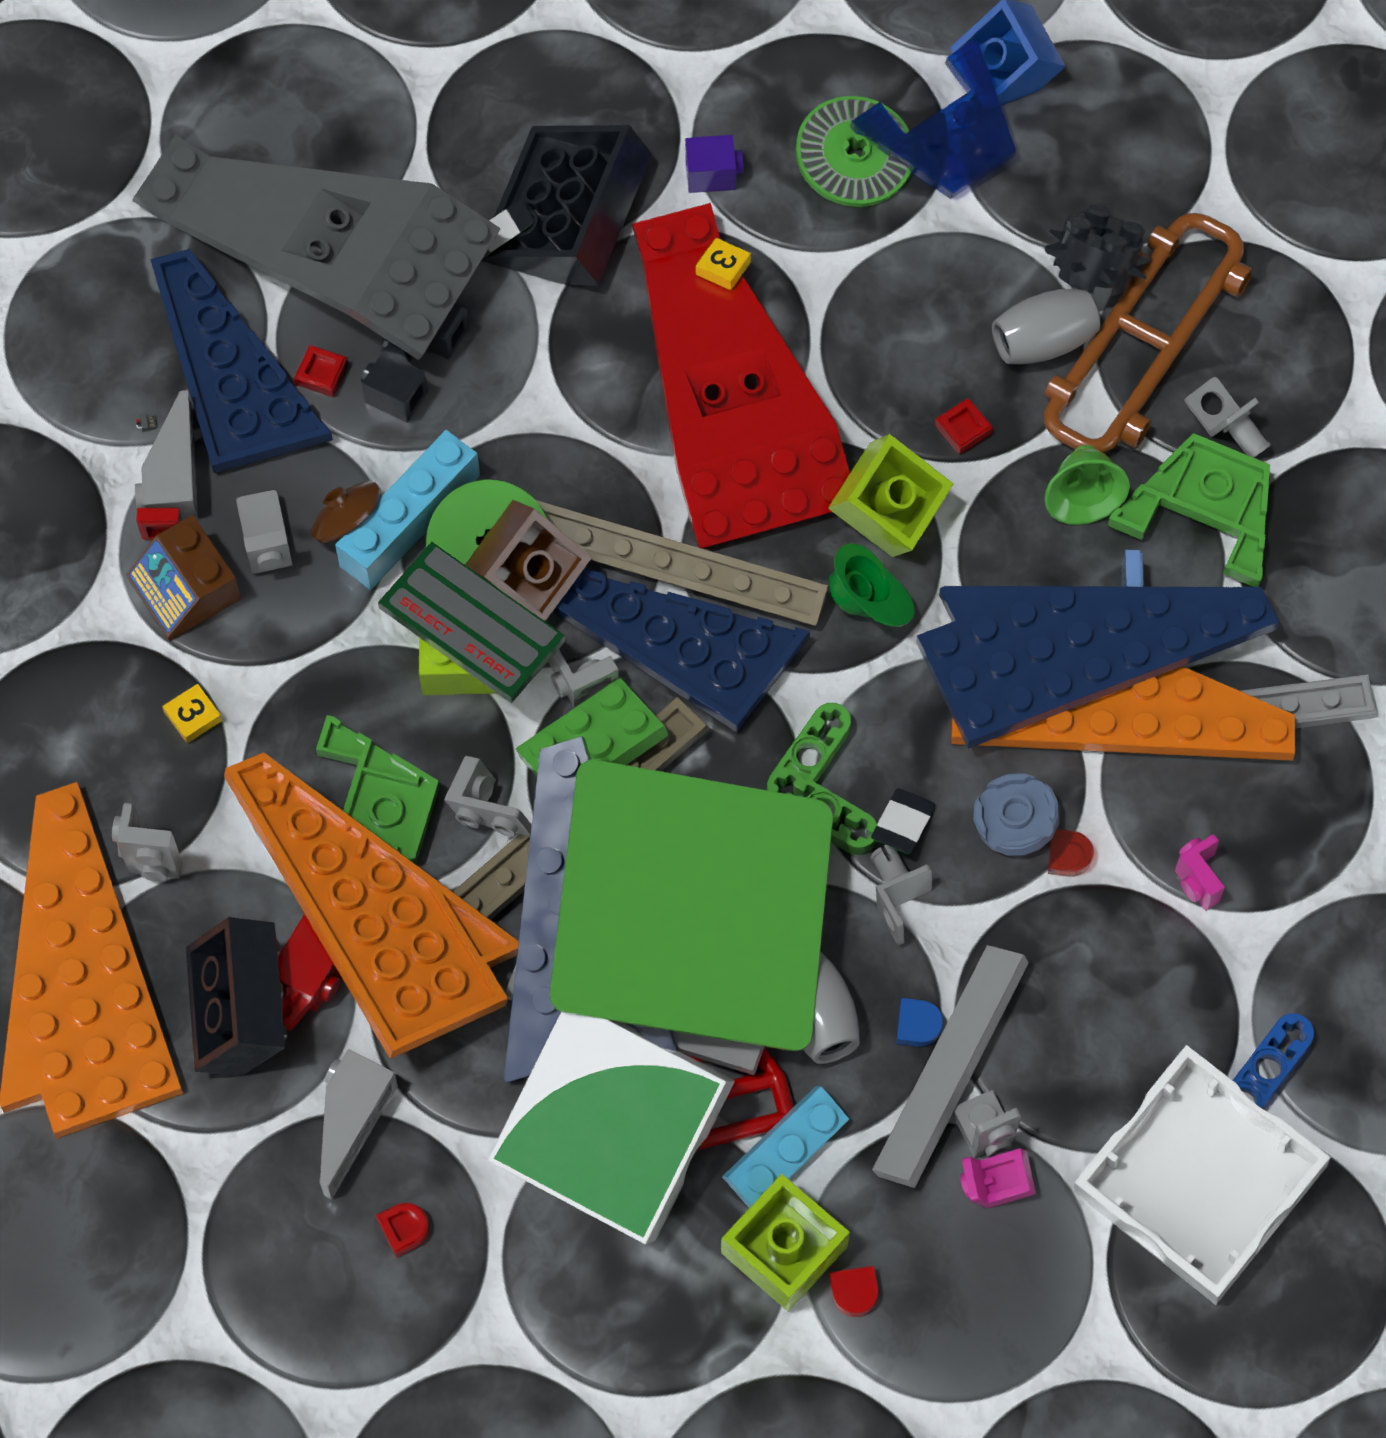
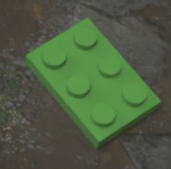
[516,677,669,777]

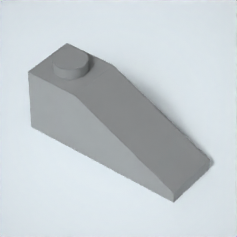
[135,390,198,520]
[320,1049,398,1199]

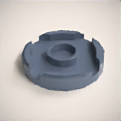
[973,773,1060,856]

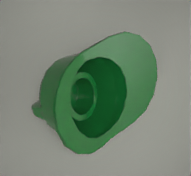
[828,543,914,627]

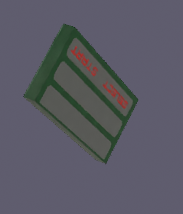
[378,541,565,703]

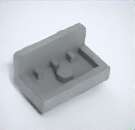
[112,803,182,882]

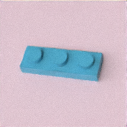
[722,1086,849,1208]

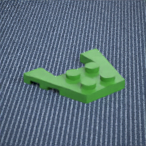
[1108,433,1270,587]
[316,715,440,865]

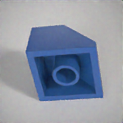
[950,0,1066,110]

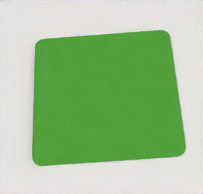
[549,760,833,1051]

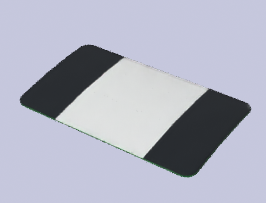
[483,200,534,258]
[871,788,935,854]

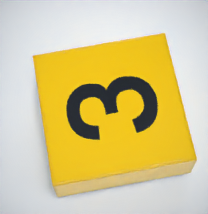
[695,238,751,290]
[162,684,222,743]

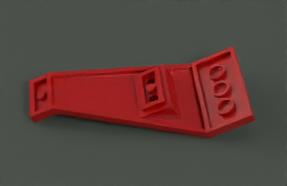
[632,203,850,548]

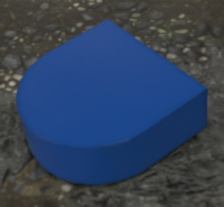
[896,998,943,1047]

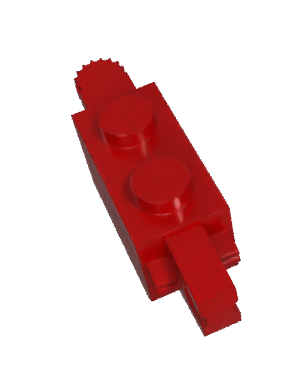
[278,914,340,1031]

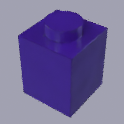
[685,135,743,193]

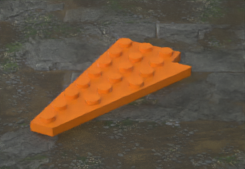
[951,666,1295,761]
[224,752,519,1059]
[0,782,183,1139]

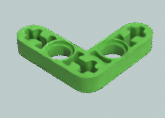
[767,703,877,855]

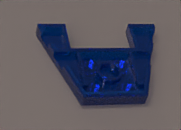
[850,39,1016,199]

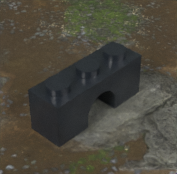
[361,303,469,423]

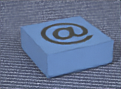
[1121,550,1143,587]

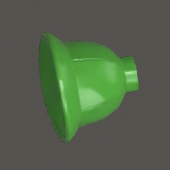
[1045,445,1130,525]

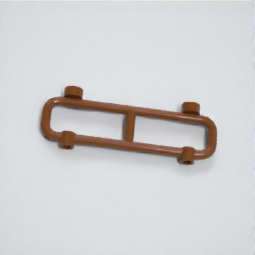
[1044,213,1253,453]

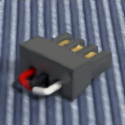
[136,413,156,432]

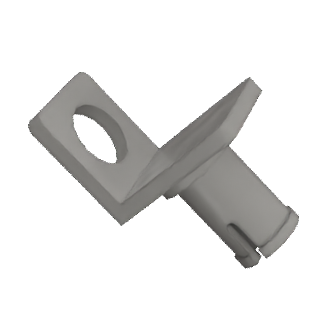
[1185,377,1271,458]
[870,845,932,946]

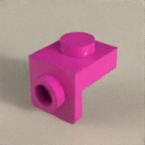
[1175,834,1225,911]
[960,1148,1036,1209]

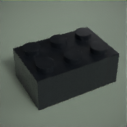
[186,917,287,1076]

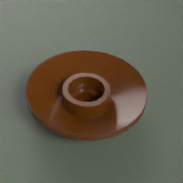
[311,481,382,543]

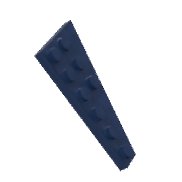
[150,249,333,473]
[552,568,810,732]

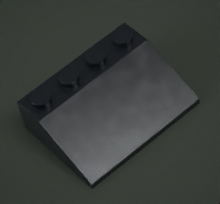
[481,125,652,285]

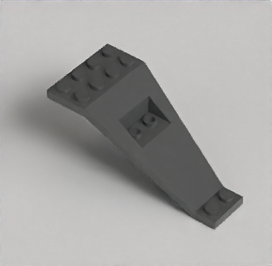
[132,134,501,360]

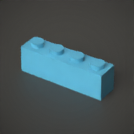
[335,430,480,590]

